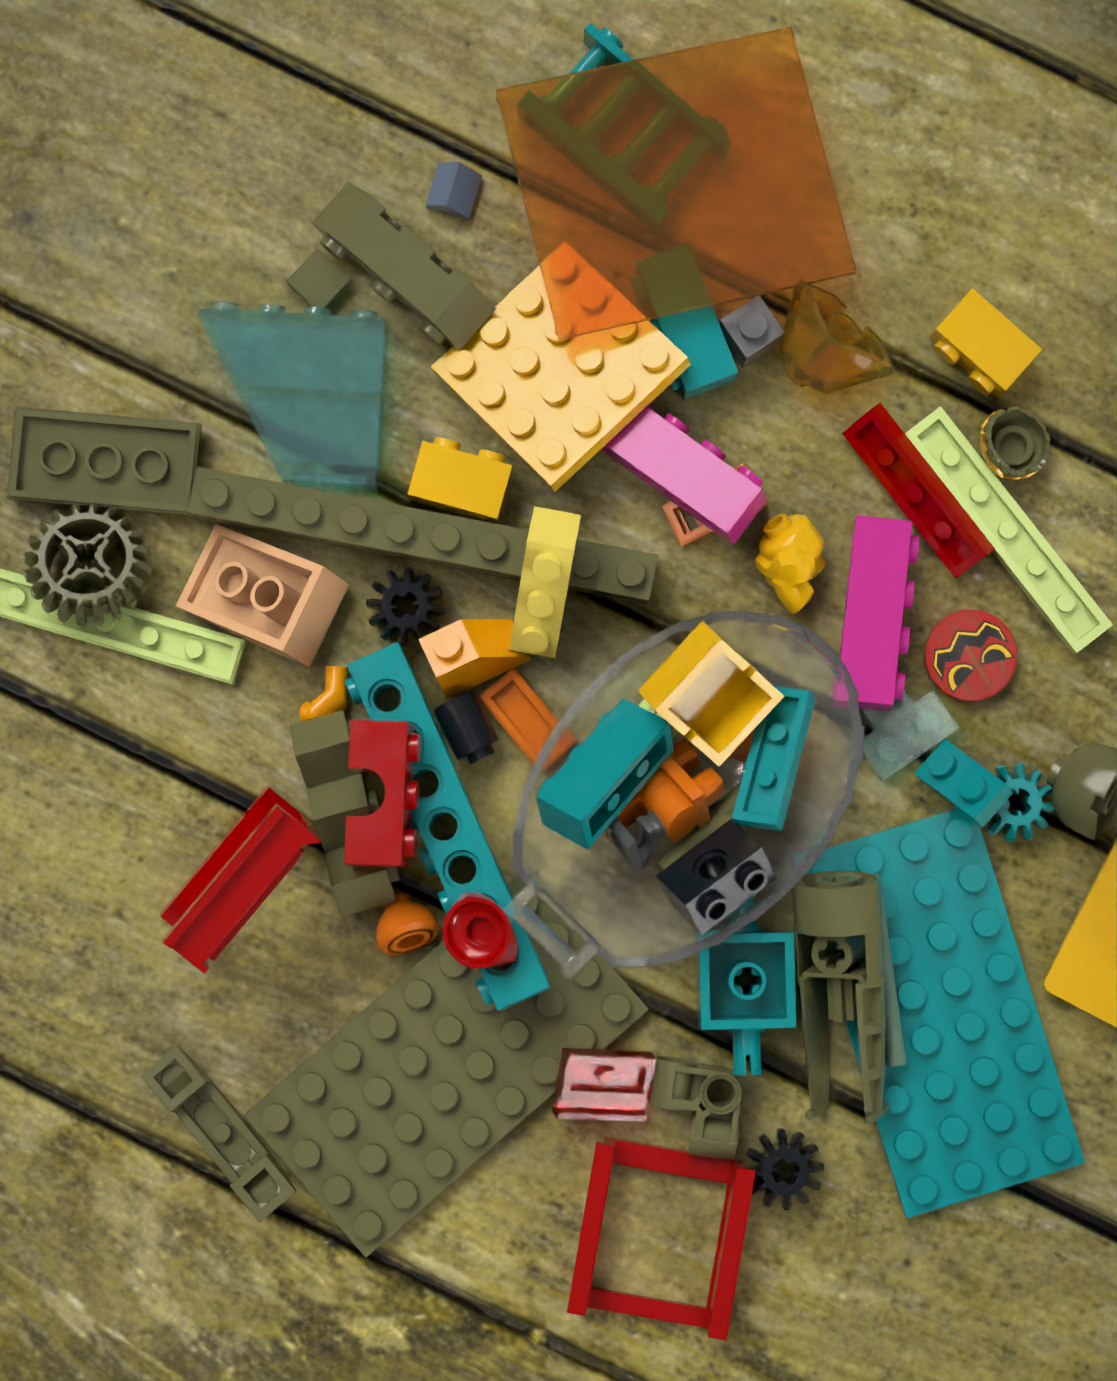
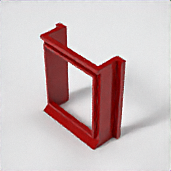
[160,785,322,974]
[567,1136,756,1341]

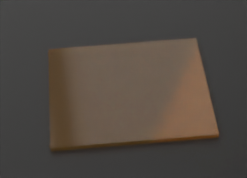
[496,26,857,340]

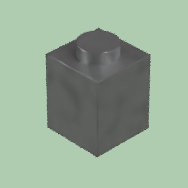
[719,294,785,368]

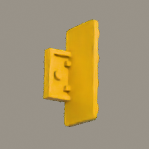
[1043,837,1117,1028]

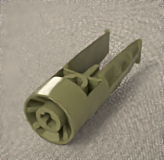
[792,871,890,1125]

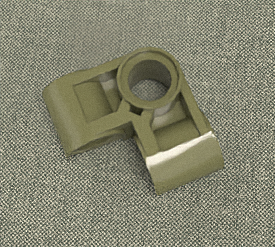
[649,1056,742,1161]

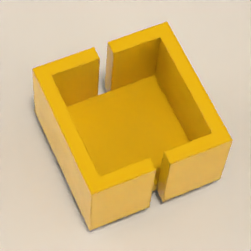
[637,620,785,767]

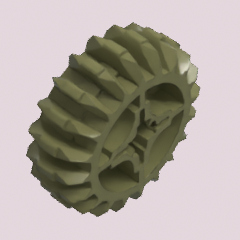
[23,501,152,627]

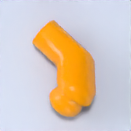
[299,666,349,722]

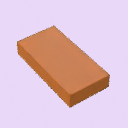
[478,668,572,769]

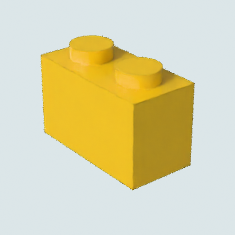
[929,288,1042,398]
[407,437,513,524]

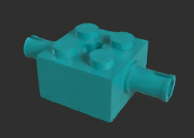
[696,894,796,1075]

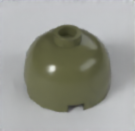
[1047,744,1117,840]

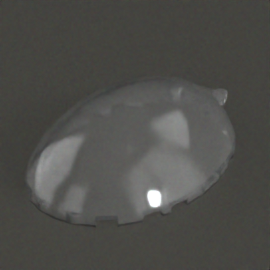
[503,610,865,980]

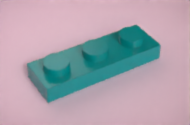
[732,686,816,832]

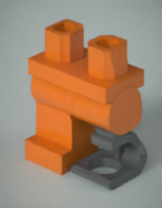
[602,738,725,870]

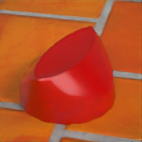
[442,892,517,969]

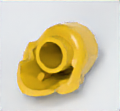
[755,513,826,614]

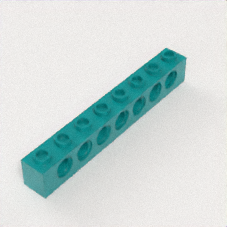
[345,642,552,1011]

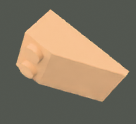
[176,524,350,668]

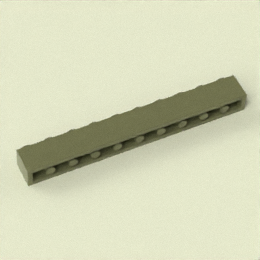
[188,467,658,606]

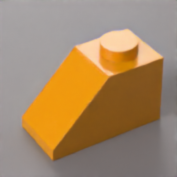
[418,619,531,699]

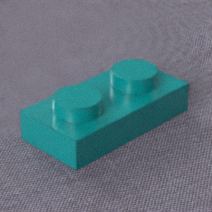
[915,739,1013,828]

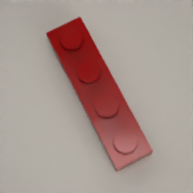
[842,403,995,578]

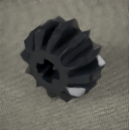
[366,567,446,647]
[745,1128,824,1210]

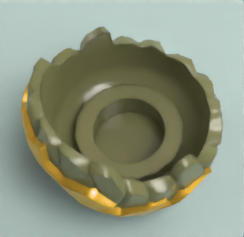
[980,406,1050,480]

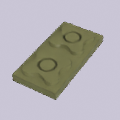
[6,407,202,517]

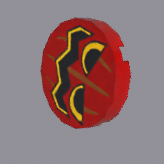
[923,609,1017,702]

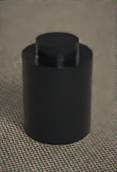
[433,690,499,765]

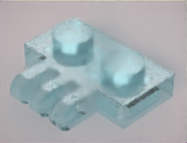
[855,689,960,781]

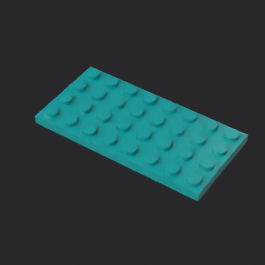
[793,808,1085,1218]

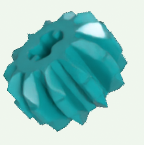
[987,763,1054,842]

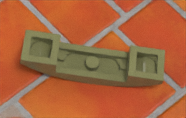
[141,1045,297,1223]

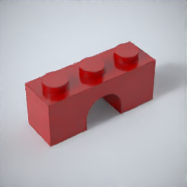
[344,720,421,868]

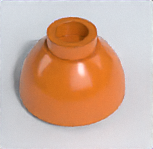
[376,894,440,955]

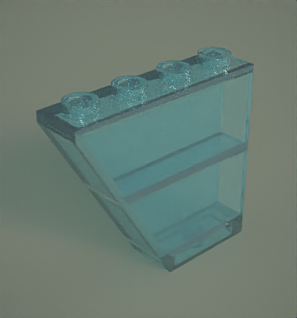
[198,301,388,491]

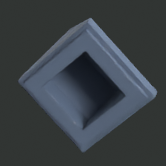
[426,162,482,220]

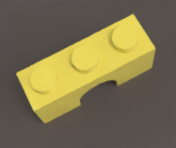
[509,506,581,658]

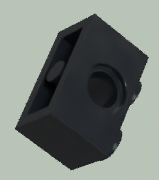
[656,819,777,935]

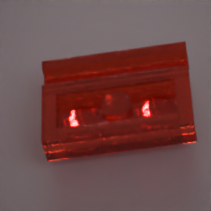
[552,1048,657,1122]

